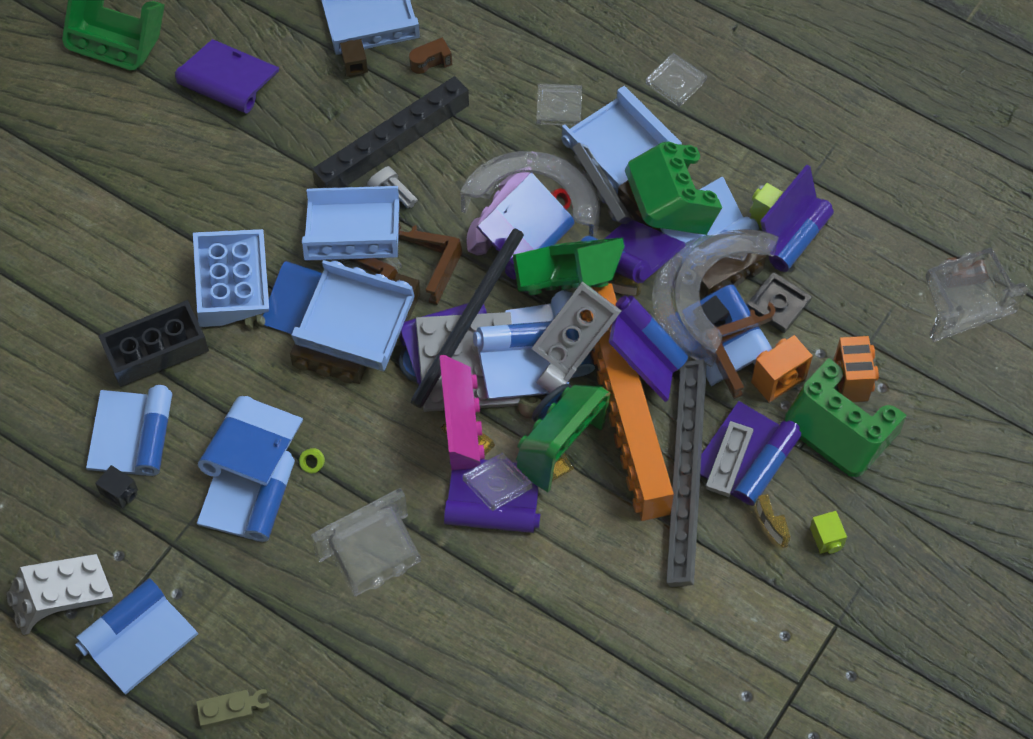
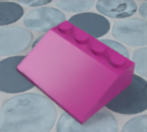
[439,355,485,470]

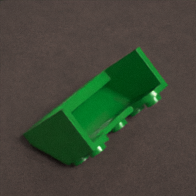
[62,0,165,70]
[625,141,722,235]
[513,238,624,295]
[784,358,907,477]
[516,385,610,493]

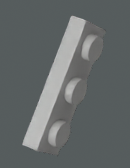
[706,421,754,497]

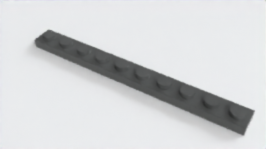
[667,359,707,587]

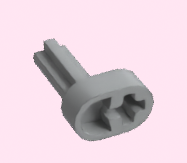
[367,166,418,208]

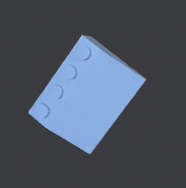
[193,229,269,327]

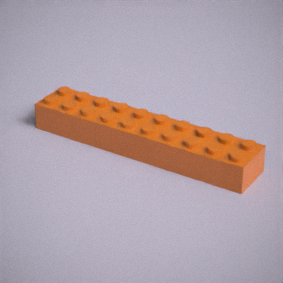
[580,283,674,521]

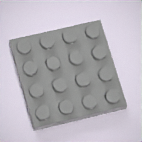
[415,312,520,412]

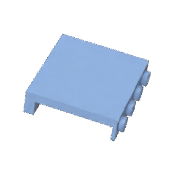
[321,0,420,55]
[561,86,682,194]
[302,186,400,260]
[292,260,415,372]

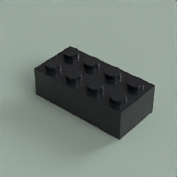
[98,300,209,387]

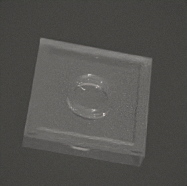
[645,53,707,107]
[536,84,582,125]
[463,453,532,511]

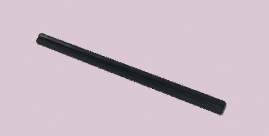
[411,228,524,408]

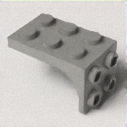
[7,554,113,635]

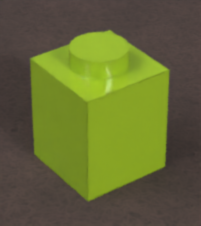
[809,511,847,554]

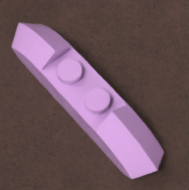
[467,168,532,255]

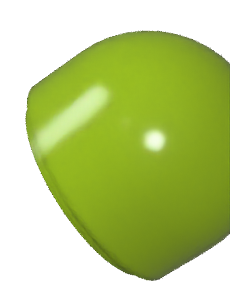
[299,448,325,473]

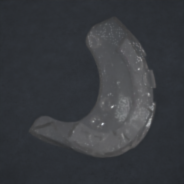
[460,151,601,238]
[652,229,779,367]

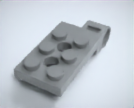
[531,282,621,393]

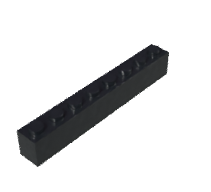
[312,76,469,188]

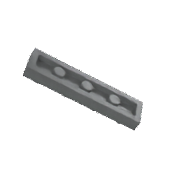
[572,142,633,224]

